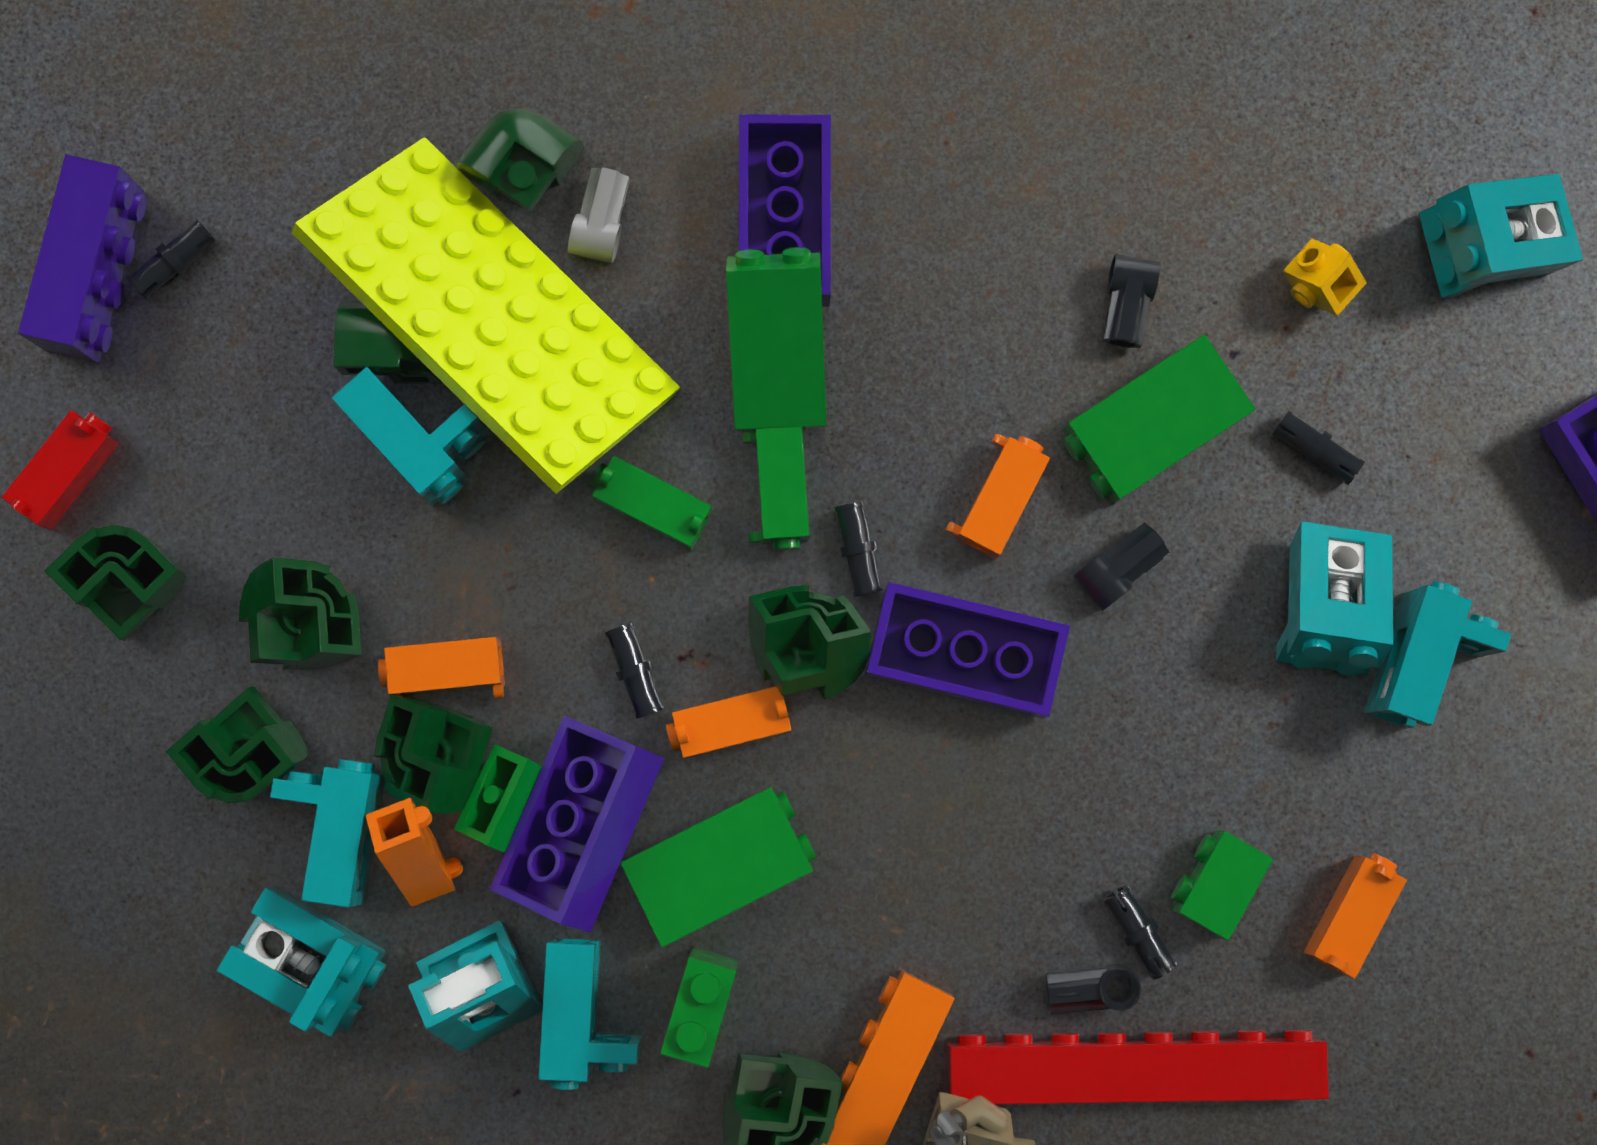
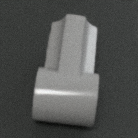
[568,167,630,264]

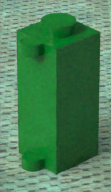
[742,426,809,551]
[590,455,713,552]

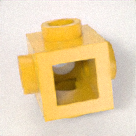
[1283,238,1367,316]

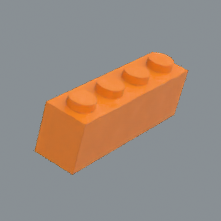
[821,970,955,1145]

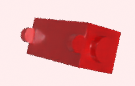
[1,410,120,530]

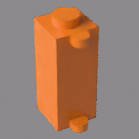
[945,434,1050,560]
[378,637,505,699]
[666,686,792,759]
[366,797,463,907]
[1303,853,1407,979]

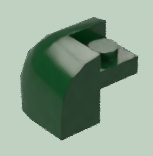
[457,108,584,213]
[334,302,441,384]
[44,525,186,641]
[239,557,362,670]
[748,585,871,699]
[165,686,307,803]
[374,694,493,814]
[723,1052,842,1145]

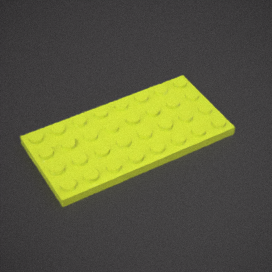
[292,137,680,494]

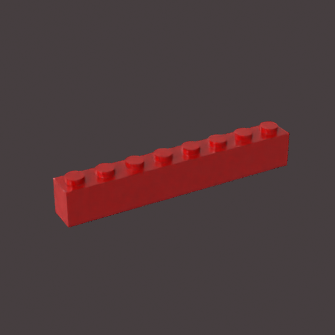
[947,1029,1329,1104]

